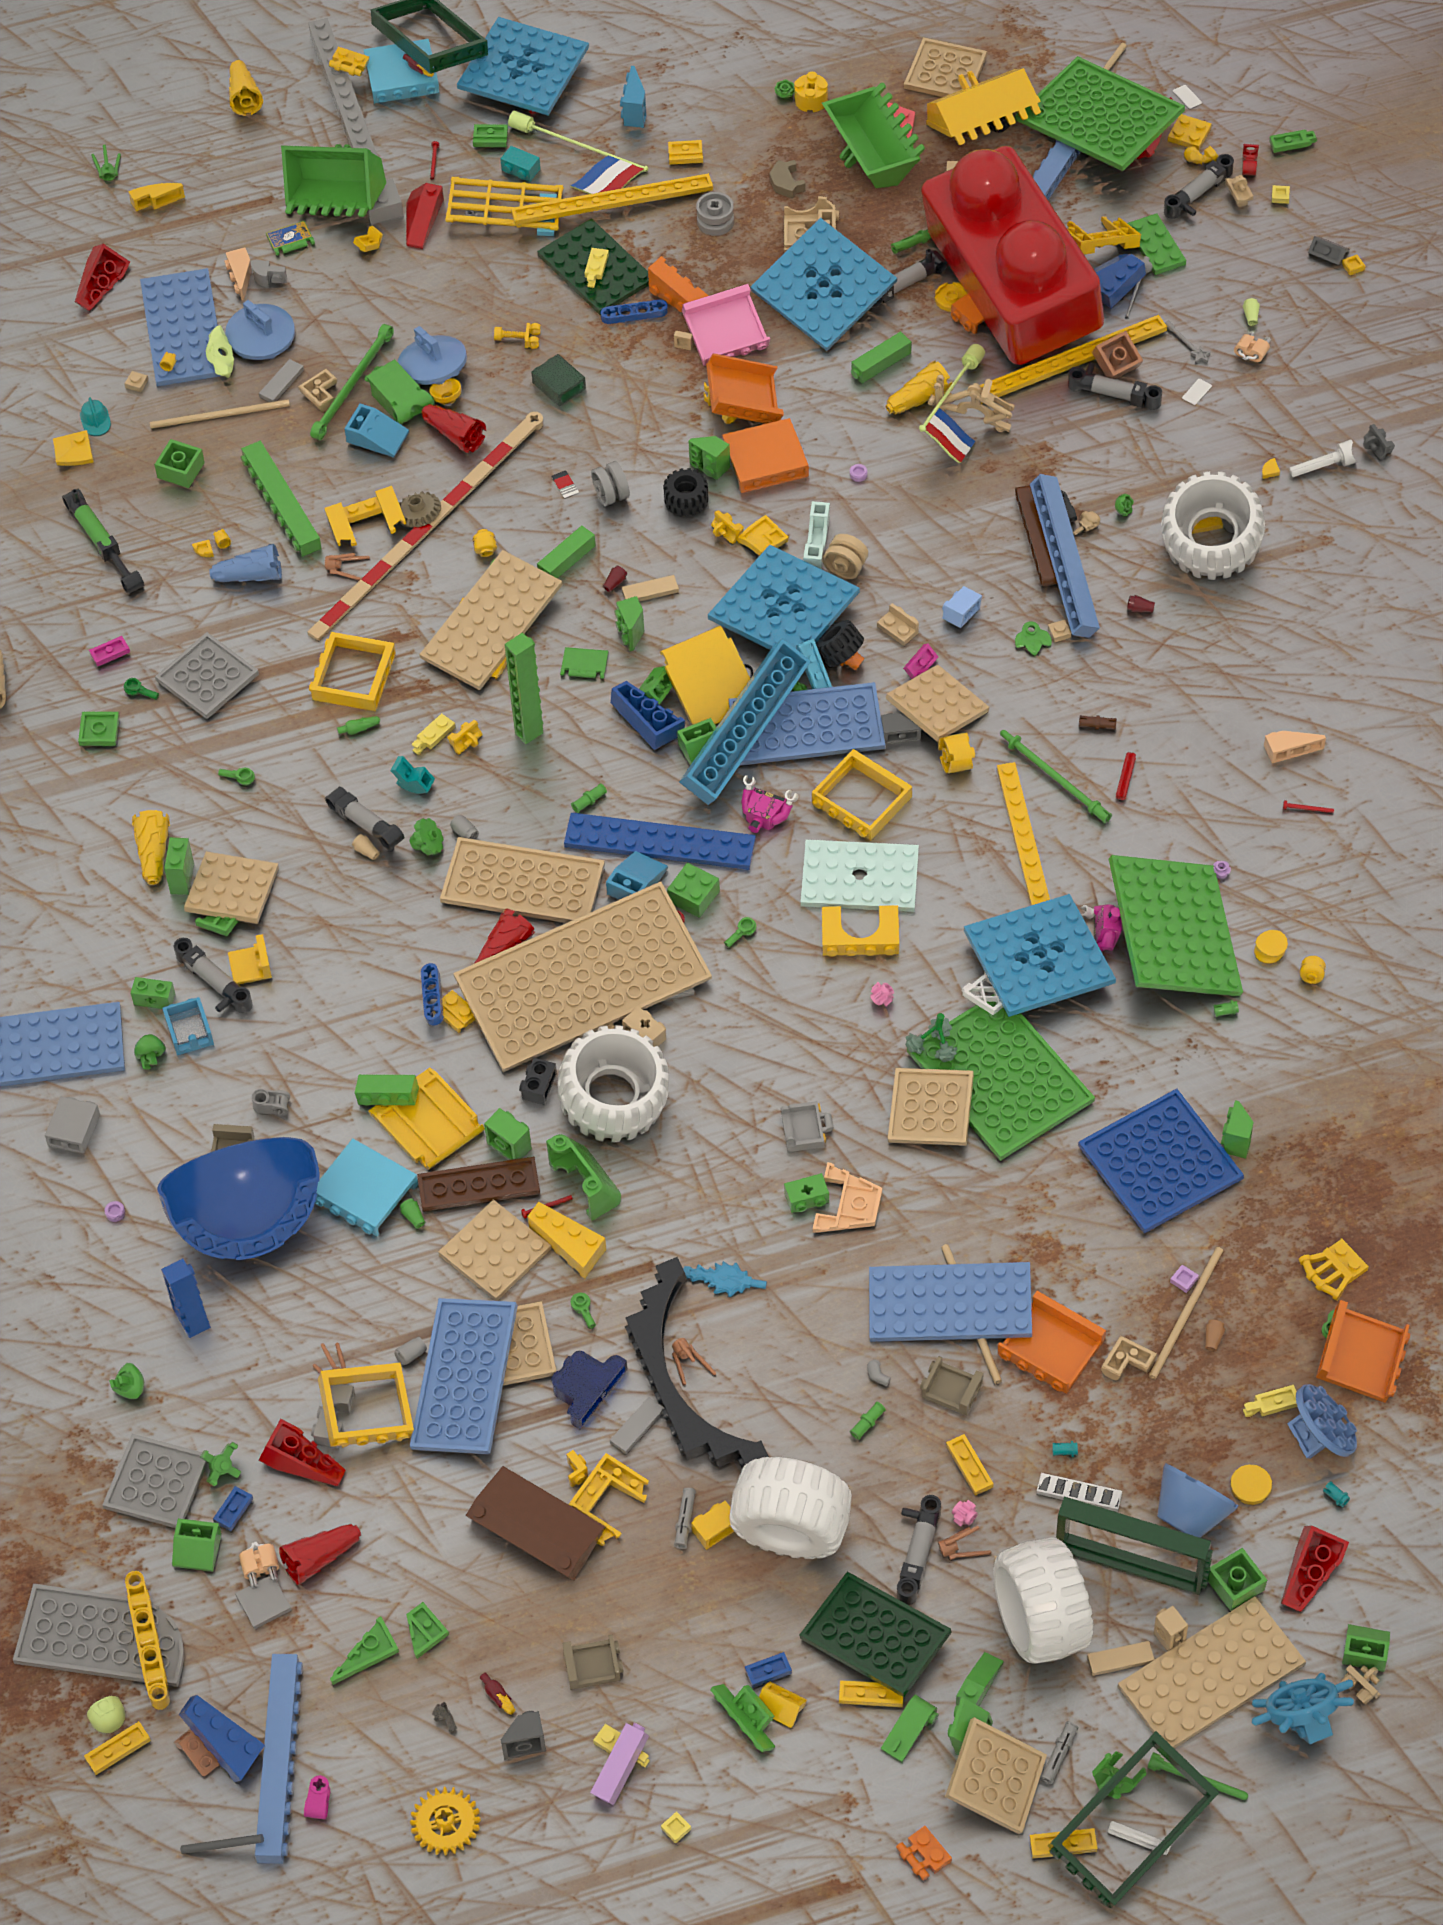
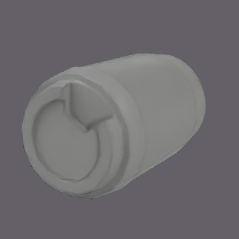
[450,815,479,840]
[394,1337,427,1365]

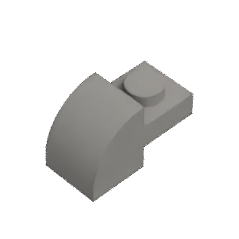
[252,260,287,288]

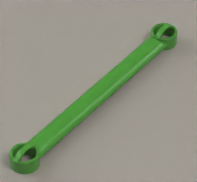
[310,324,394,440]

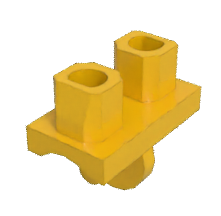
[711,510,744,544]
[447,720,483,755]

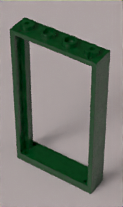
[370,0,488,74]
[1056,1496,1213,1595]
[1048,1731,1220,1908]

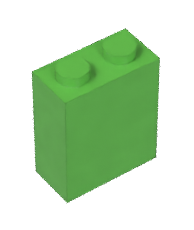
[164,837,194,895]

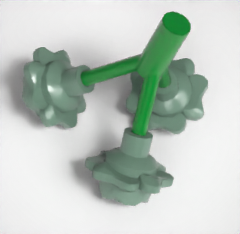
[905,1013,957,1062]

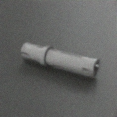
[674,1488,696,1549]
[1040,1721,1079,1784]

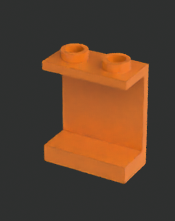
[951,294,984,334]

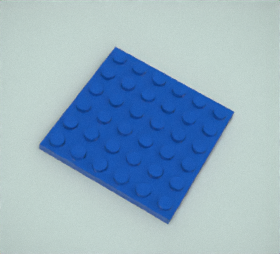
[1078,1088,1244,1234]

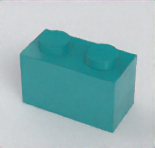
[500,146,541,182]

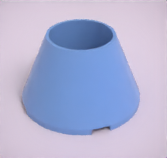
[1157,1463,1239,1538]

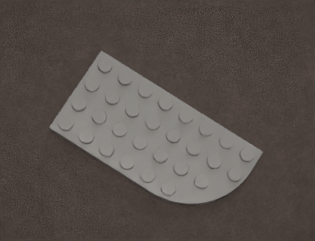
[13,1584,184,1687]

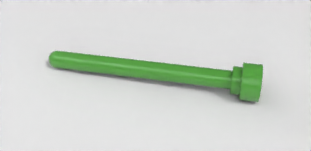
[1147,1752,1248,1800]

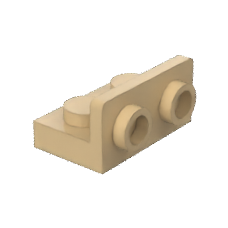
[877,603,919,646]

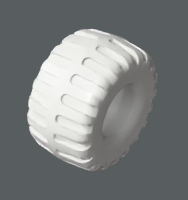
[1161,471,1265,580]
[558,1025,669,1142]
[729,1457,852,1559]
[993,1537,1093,1664]

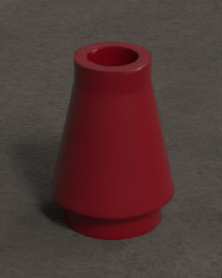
[603,565,628,593]
[1127,595,1155,613]

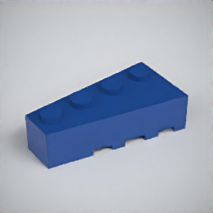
[610,681,686,750]
[161,1259,211,1338]
[179,1695,265,1782]

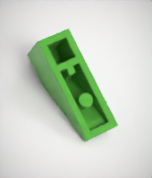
[956,1652,1004,1707]

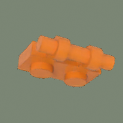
[896,1826,952,1881]

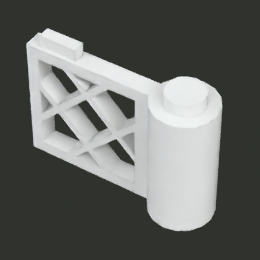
[962,971,1003,1015]

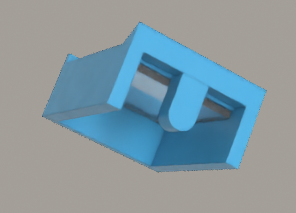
[162,997,214,1056]

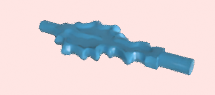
[683,1261,767,1297]

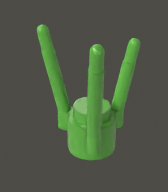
[91,145,121,181]

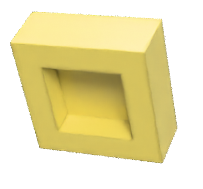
[1272,185,1290,204]
[661,1811,691,1844]

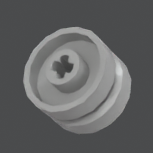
[696,192,734,236]
[591,461,630,506]

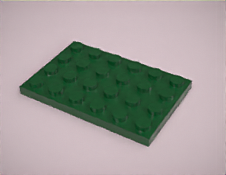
[537,218,649,315]
[799,1571,952,1697]

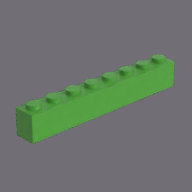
[241,440,322,557]
[504,632,544,744]

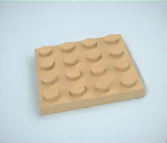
[904,37,987,97]
[886,665,990,742]
[184,851,279,924]
[888,1068,974,1146]
[438,1199,551,1301]
[503,1301,557,1386]
[945,1717,1047,1834]

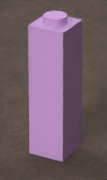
[590,1723,649,1806]

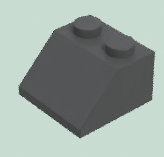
[501,1711,546,1760]

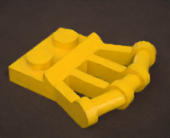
[1299,1239,1369,1301]

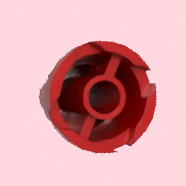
[422,404,486,453]
[474,908,535,964]
[279,1524,361,1585]

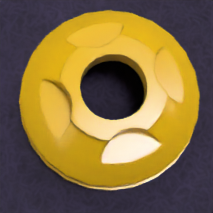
[429,378,462,405]

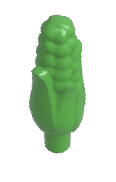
[337,716,380,735]

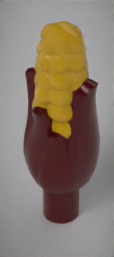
[403,54,434,77]
[480,1673,516,1715]

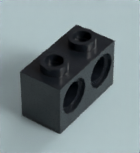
[519,1058,557,1105]

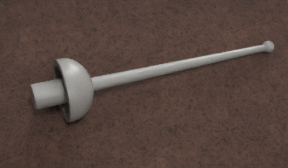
[1125,256,1153,317]

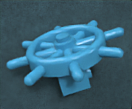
[1252,1673,1354,1744]

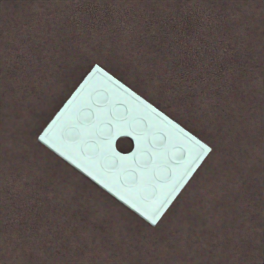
[801,840,919,912]

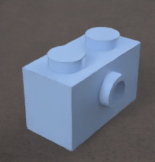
[942,586,982,628]

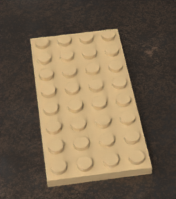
[419,550,563,690]
[440,837,605,923]
[1117,1596,1306,1749]

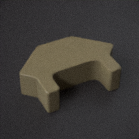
[769,160,805,198]

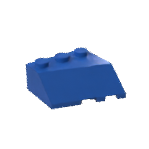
[1094,254,1146,309]

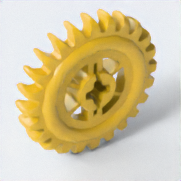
[410,1786,481,1856]

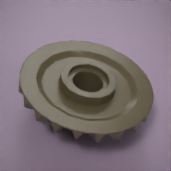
[399,491,441,527]

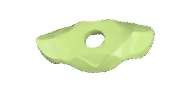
[206,325,234,378]

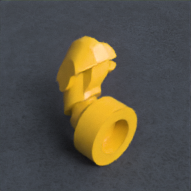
[1184,146,1218,165]

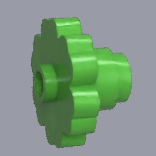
[409,818,444,856]

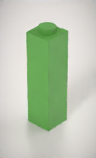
[851,331,912,384]
[537,525,596,579]

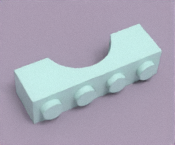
[803,501,830,569]

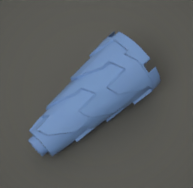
[209,543,282,582]

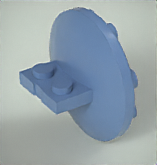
[225,300,295,360]
[398,326,467,385]
[1287,1384,1357,1459]

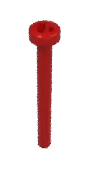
[430,141,440,180]
[1283,800,1334,813]
[521,1195,573,1219]

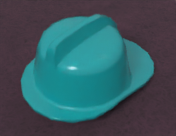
[80,397,111,436]

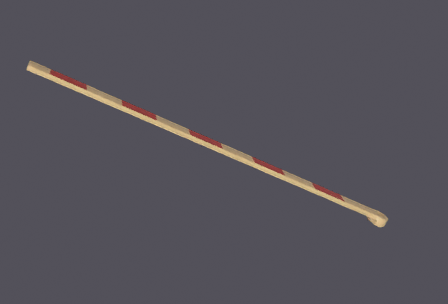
[307,412,543,641]

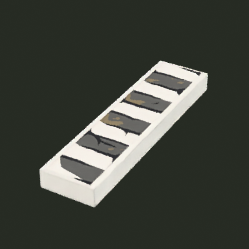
[1037,1473,1122,1512]

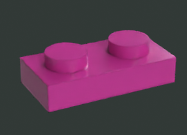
[89,636,130,667]
[903,643,938,679]

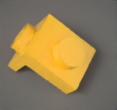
[353,226,383,252]
[566,1450,588,1487]

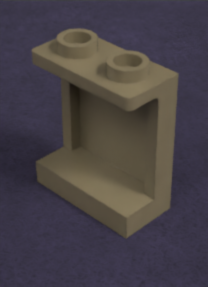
[211,1124,255,1152]
[920,1356,984,1416]
[562,1634,623,1690]

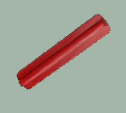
[1116,752,1136,801]

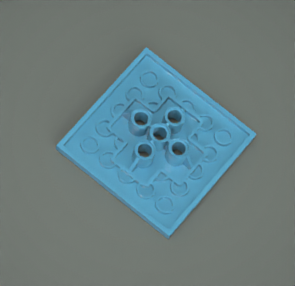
[457,17,589,116]
[750,218,897,351]
[708,545,860,650]
[964,894,1116,1017]

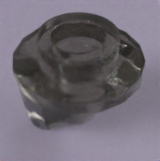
[432,1702,457,1732]

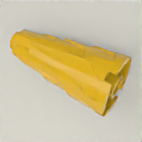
[229,60,263,116]
[885,360,953,415]
[132,810,170,885]

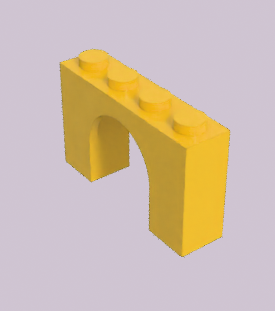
[822,905,899,957]

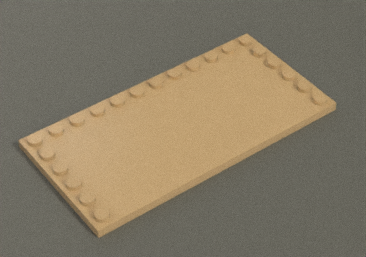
[453,882,712,1072]

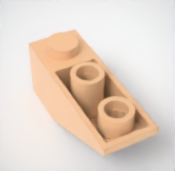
[224,247,252,300]

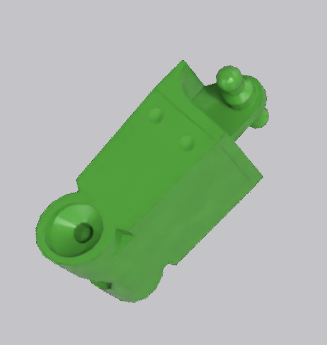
[365,359,435,425]

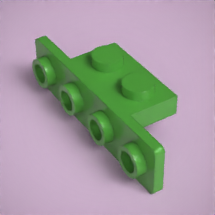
[710,1684,775,1752]

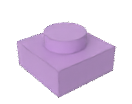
[1170,1265,1199,1293]

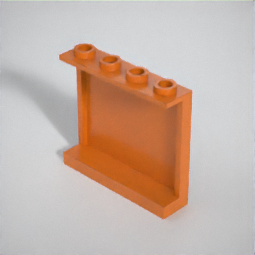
[706,353,784,424]
[722,418,809,493]
[997,1291,1106,1394]
[1316,1300,1410,1403]

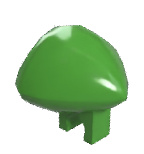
[134,1034,166,1070]
[109,1363,144,1399]

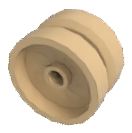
[822,534,868,579]

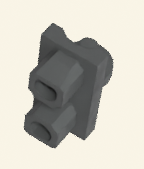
[1363,424,1395,460]

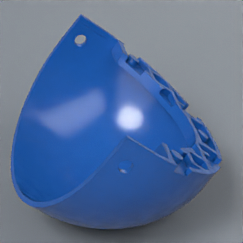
[157,1137,320,1260]

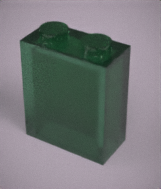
[531,354,586,407]

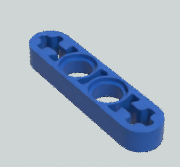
[601,300,668,324]
[421,963,444,1026]

